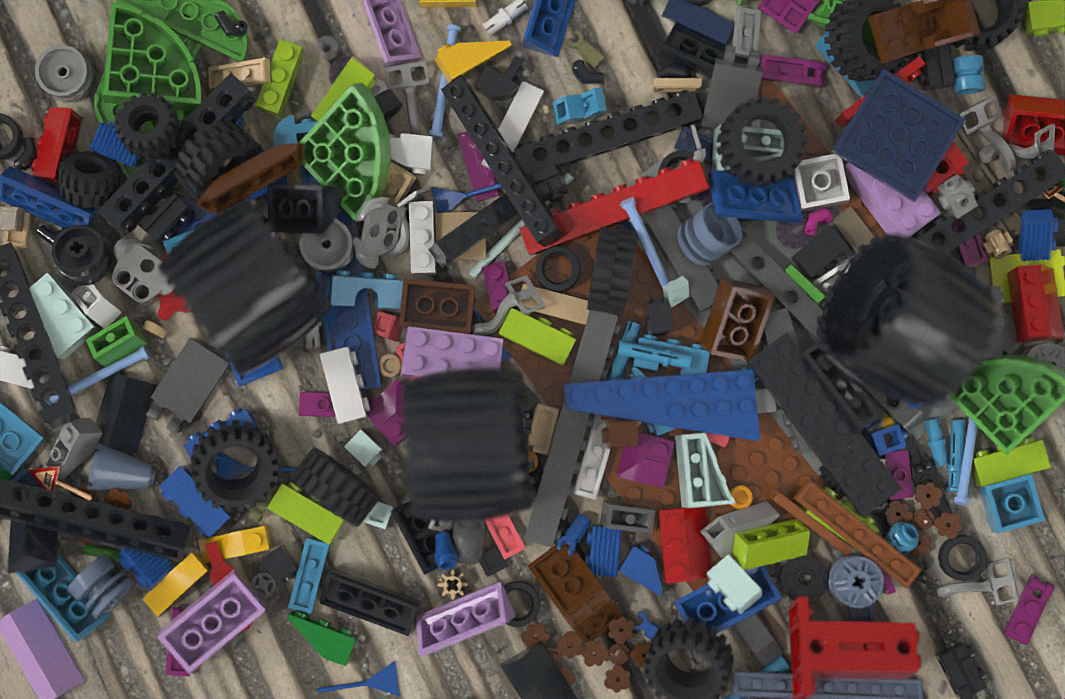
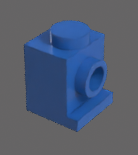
[869,423,907,456]

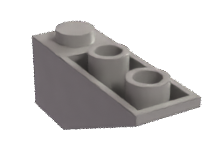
[43,418,103,487]
[700,501,780,559]

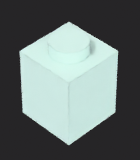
[344,430,383,467]

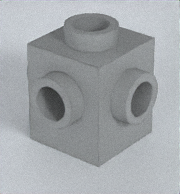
[937,174,978,219]

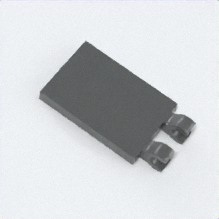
[701,45,763,129]
[146,338,230,434]

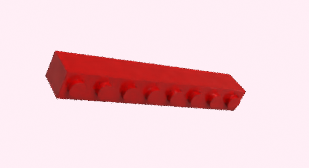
[519,158,710,255]

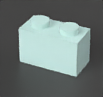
[707,554,762,614]

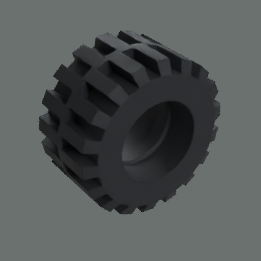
[114,93,182,160]
[58,151,121,208]

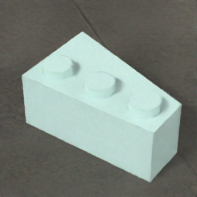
[712,124,784,172]
[29,273,100,359]
[675,433,735,508]

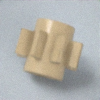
[983,230,1014,259]
[438,569,468,600]

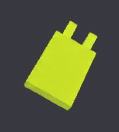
[988,249,1065,303]

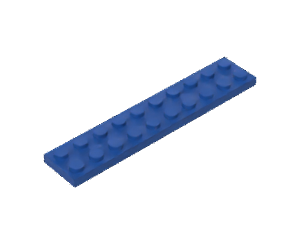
[300,165,382,391]

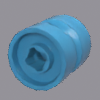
[952,55,986,95]

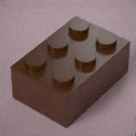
[700,278,775,361]
[399,279,476,335]

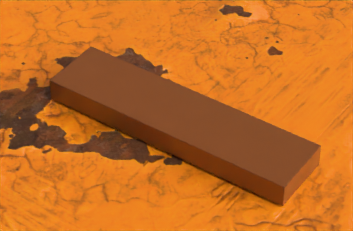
[768,489,853,555]

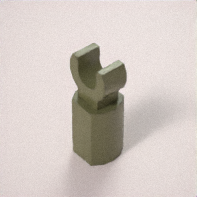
[566,30,605,68]
[248,484,279,522]

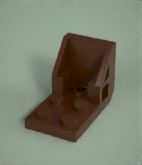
[869,0,980,63]
[528,544,625,643]

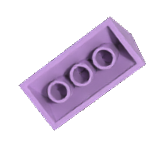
[362,0,422,66]
[416,582,516,657]
[0,599,86,699]

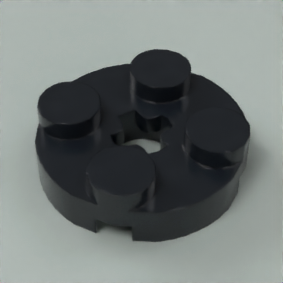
[779,555,828,603]

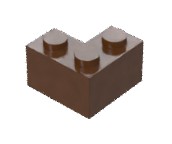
[601,415,639,449]

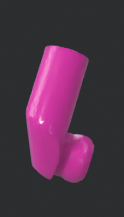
[805,208,833,235]

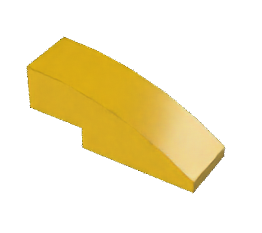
[142,552,211,617]

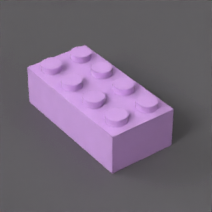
[843,162,941,237]
[400,326,503,379]
[157,569,266,673]

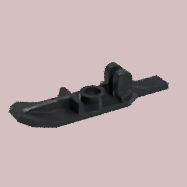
[905,436,953,525]

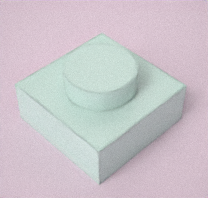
[663,276,690,307]
[363,501,394,529]

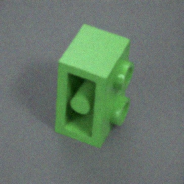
[86,316,147,367]

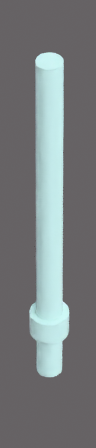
[468,172,574,279]

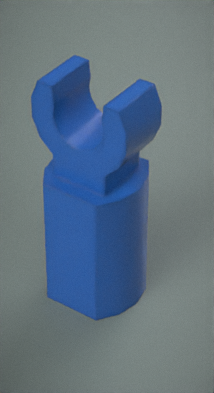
[557,514,591,556]
[633,611,662,640]

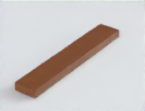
[794,479,921,589]

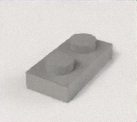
[733,7,761,58]

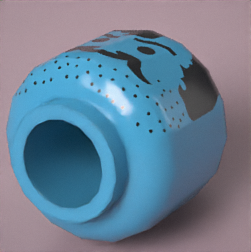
[882,521,919,556]

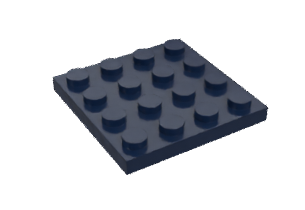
[831,69,966,202]

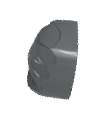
[452,520,486,564]

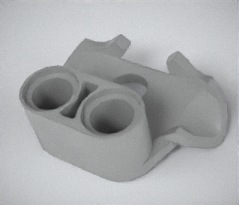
[352,197,402,269]
[112,237,175,305]

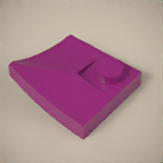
[757,0,819,34]
[367,379,406,446]
[616,432,675,488]

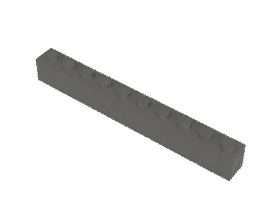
[524,310,621,548]

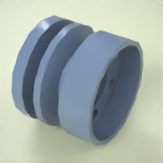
[677,203,742,266]
[67,554,133,619]
[827,554,884,608]

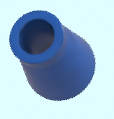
[435,532,458,570]

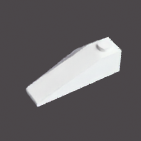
[389,133,435,176]

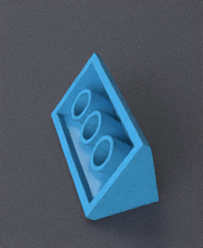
[16,553,111,643]

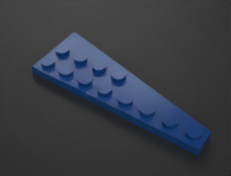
[563,370,760,441]

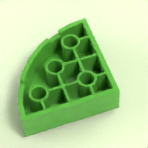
[103,2,202,111]
[299,83,391,221]
[950,354,1065,455]

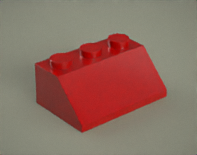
[1002,94,1065,155]
[32,107,83,184]
[1007,265,1064,343]
[658,506,711,583]

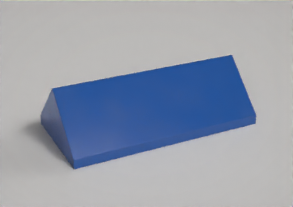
[523,0,575,57]
[0,166,98,228]
[674,565,782,634]

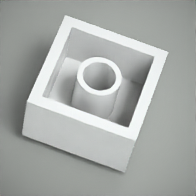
[793,154,850,212]

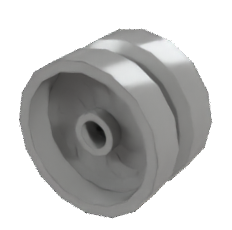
[35,45,95,103]
[299,219,355,273]

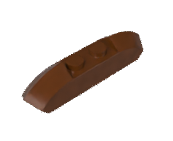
[197,143,304,214]

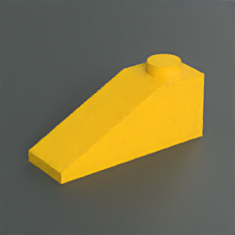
[434,41,512,83]
[198,525,273,563]

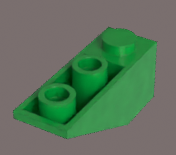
[287,610,358,667]

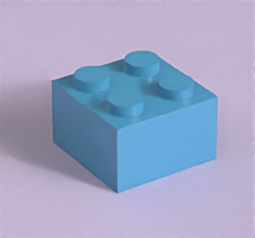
[978,474,1045,533]

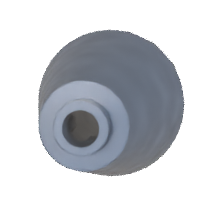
[87,443,156,490]

